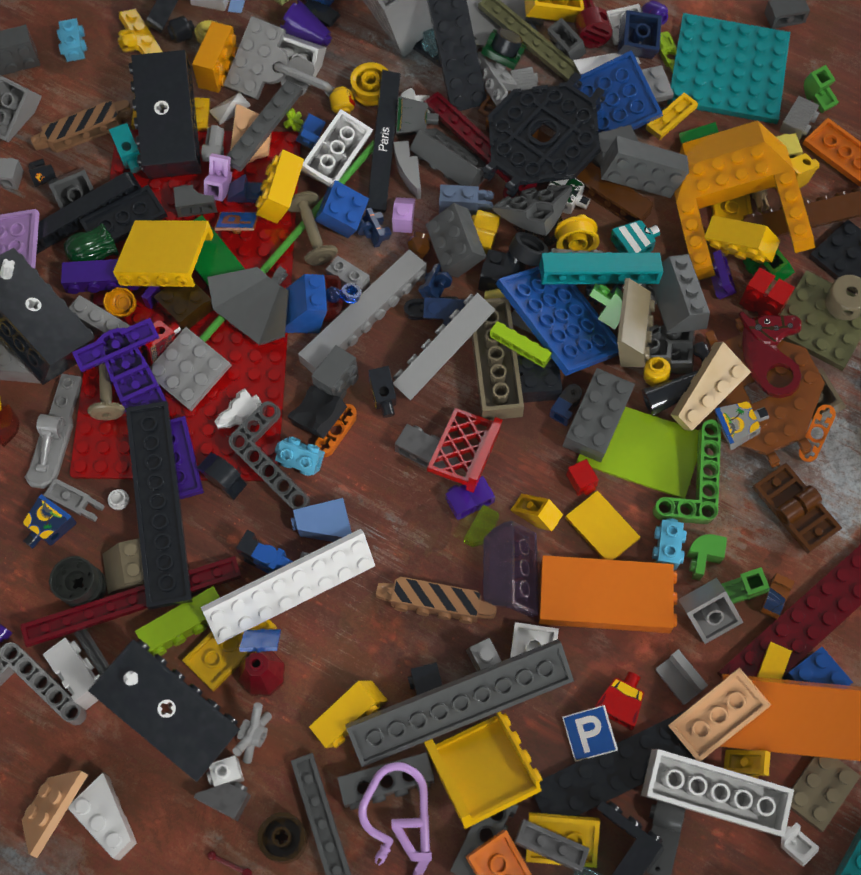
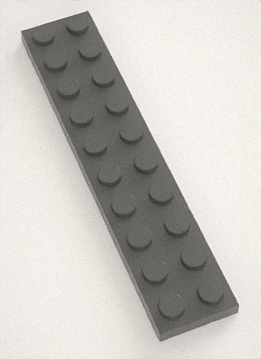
[345,639,574,767]

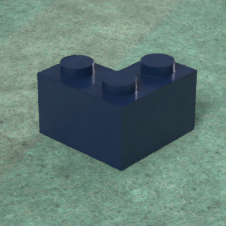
[423,297,465,326]

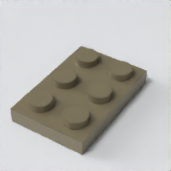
[790,756,861,832]

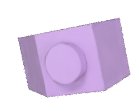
[392,197,415,233]

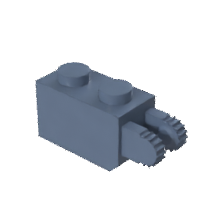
[439,184,494,215]

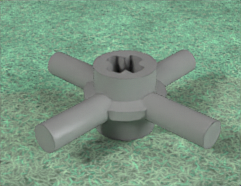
[233,703,272,764]

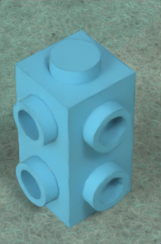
[57,18,87,62]
[275,437,325,476]
[652,518,687,570]

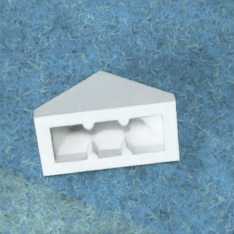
[209,92,250,124]

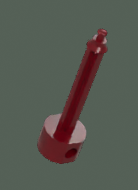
[574,0,613,48]

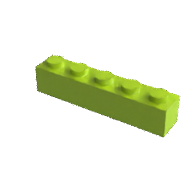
[490,321,552,368]

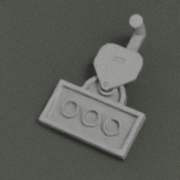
[224,16,335,100]

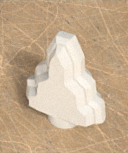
[214,388,262,429]

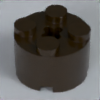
[257,812,308,864]

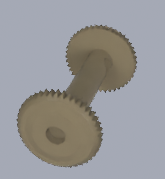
[288,191,338,266]
[88,362,125,420]

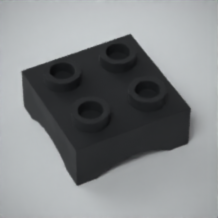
[287,385,347,439]

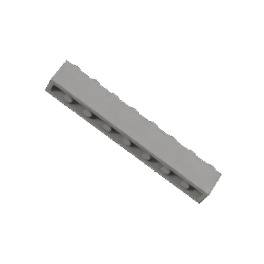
[298,250,427,373]

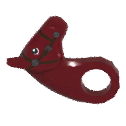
[739,311,802,399]

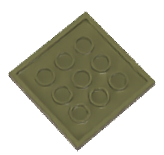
[780,270,861,371]

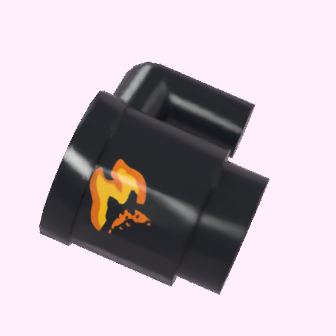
[28,159,57,187]

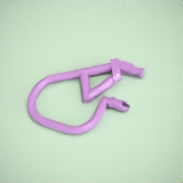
[358,762,432,875]

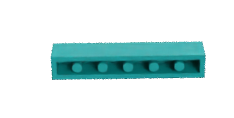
[539,252,664,284]

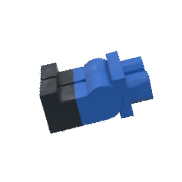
[236,530,293,574]

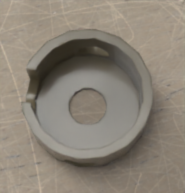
[825,275,861,320]

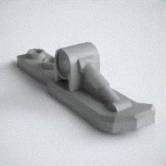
[25,374,82,489]

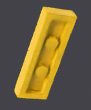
[646,92,698,140]

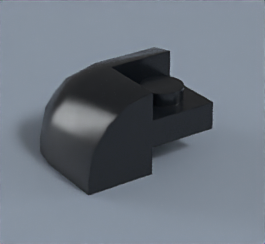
[478,249,526,291]

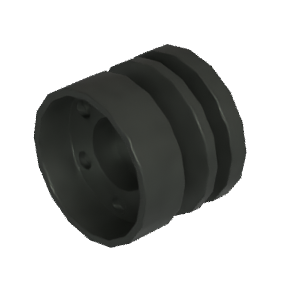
[49,556,107,608]

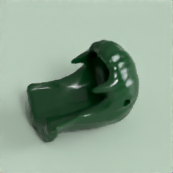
[63,224,119,262]

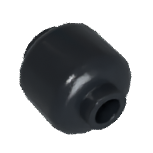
[167,16,195,43]

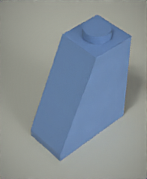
[291,498,352,542]

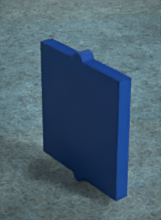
[239,629,281,653]

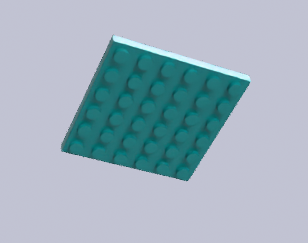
[667,13,790,124]

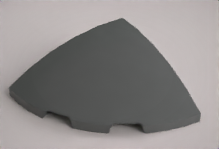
[492,185,572,236]
[646,324,695,374]

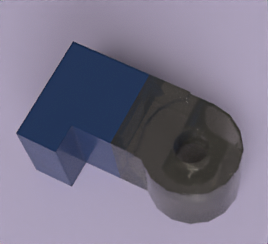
[549,384,582,427]

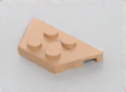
[230,104,271,169]
[22,770,88,858]

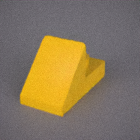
[724,750,770,779]

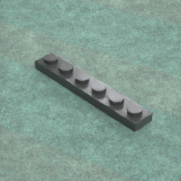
[227,80,303,172]
[291,753,351,875]

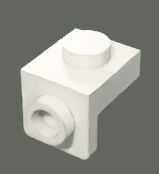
[780,822,819,867]

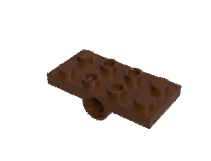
[752,463,842,554]

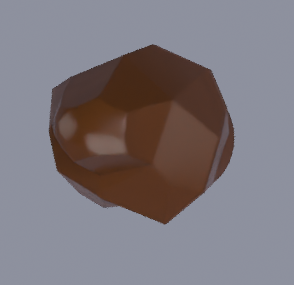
[408,231,432,259]

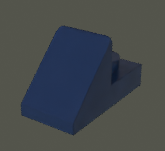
[227,174,263,203]

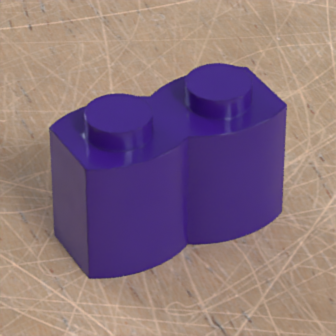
[445,476,495,520]

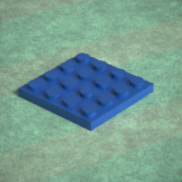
[578,50,663,133]

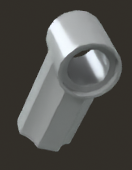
[201,125,224,162]

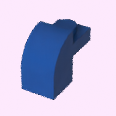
[296,113,326,149]

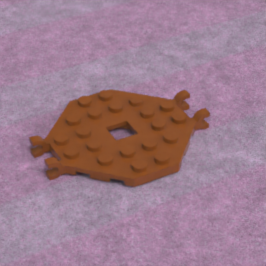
[701,318,825,468]

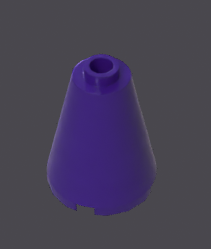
[280,0,332,47]

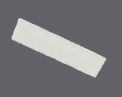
[573,53,641,74]

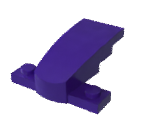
[72,318,167,412]

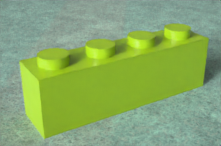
[135,586,220,656]

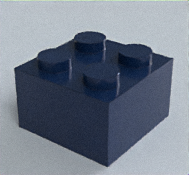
[617,10,662,59]

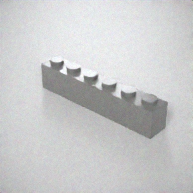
[393,293,495,400]

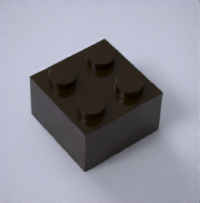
[154,282,213,332]

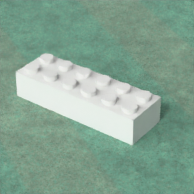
[641,749,794,837]

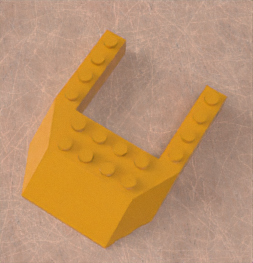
[674,120,815,280]

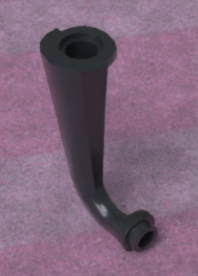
[641,341,710,416]

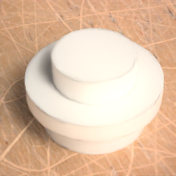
[108,489,129,510]

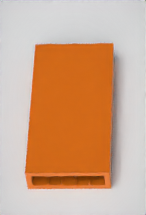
[539,555,677,633]
[719,674,861,761]

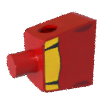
[594,671,644,731]

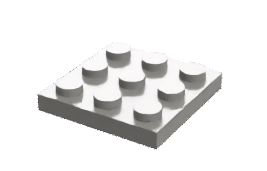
[150,327,232,411]

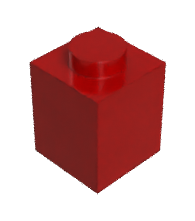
[566,459,599,496]

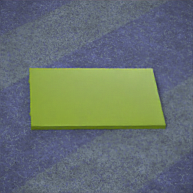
[576,406,699,499]

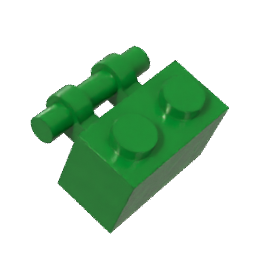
[743,248,795,288]

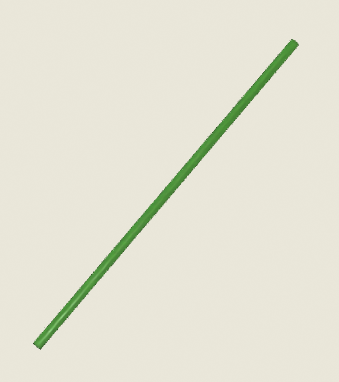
[199,123,397,342]

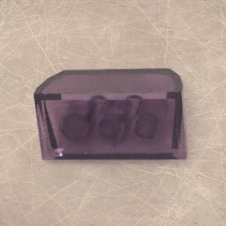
[483,520,538,617]

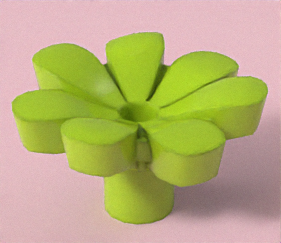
[283,108,304,132]

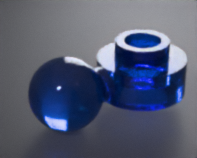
[326,283,362,303]

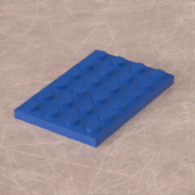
[496,266,619,376]

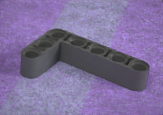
[229,401,310,510]

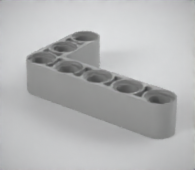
[0,642,87,725]

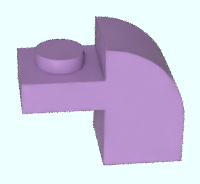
[204,153,232,201]

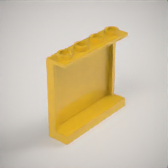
[113,220,214,287]
[424,711,542,829]

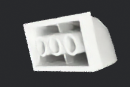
[301,109,373,186]

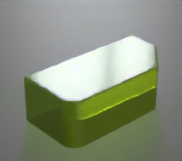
[464,505,499,547]

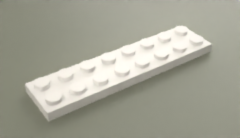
[201,529,375,645]

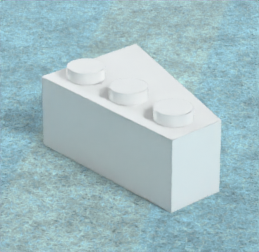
[43,638,100,710]
[68,773,137,861]

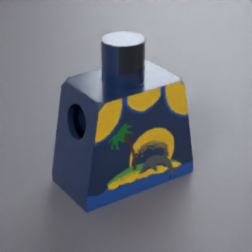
[23,494,77,549]

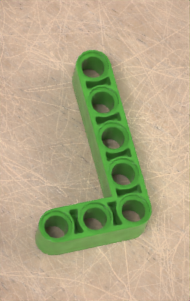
[653,419,721,524]

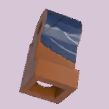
[760,573,795,620]

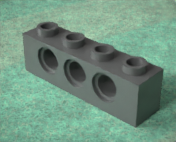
[337,752,434,810]
[450,804,519,875]

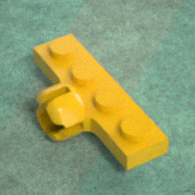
[118,9,162,54]

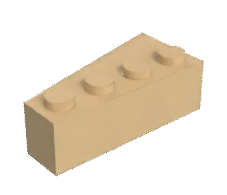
[671,342,751,431]

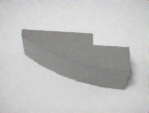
[393,141,421,199]

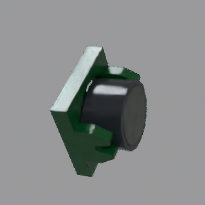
[481,28,527,70]

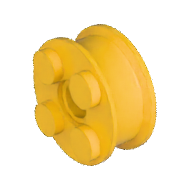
[350,62,388,106]
[554,214,600,252]

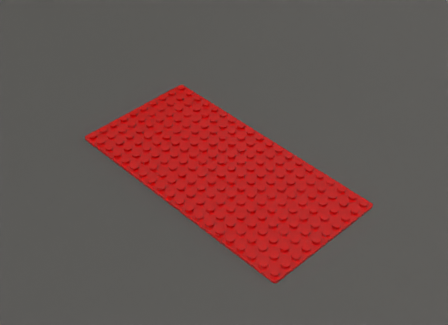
[70,130,301,482]

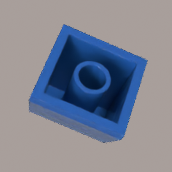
[285,274,327,334]

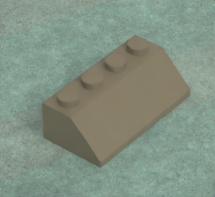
[617,278,655,367]

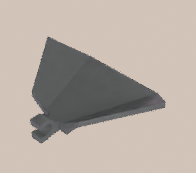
[207,266,289,345]

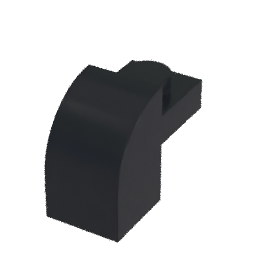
[197,452,247,500]

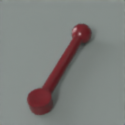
[207,851,252,875]

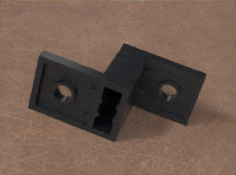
[597,801,664,875]

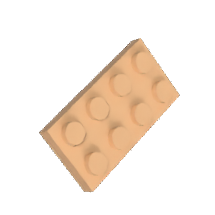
[668,667,771,761]

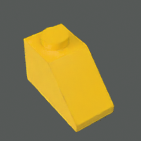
[511,494,563,531]

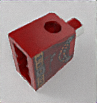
[138,321,181,367]

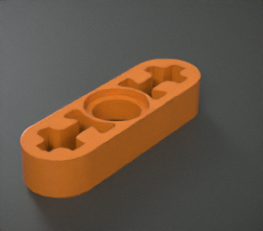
[315,404,357,457]
[799,404,836,462]

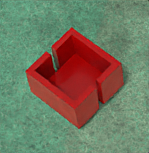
[739,267,795,316]

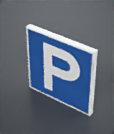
[562,705,618,762]

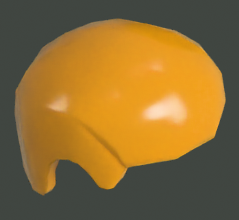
[103,287,137,318]

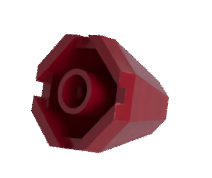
[238,651,285,696]

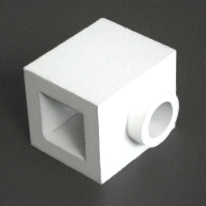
[207,755,244,787]

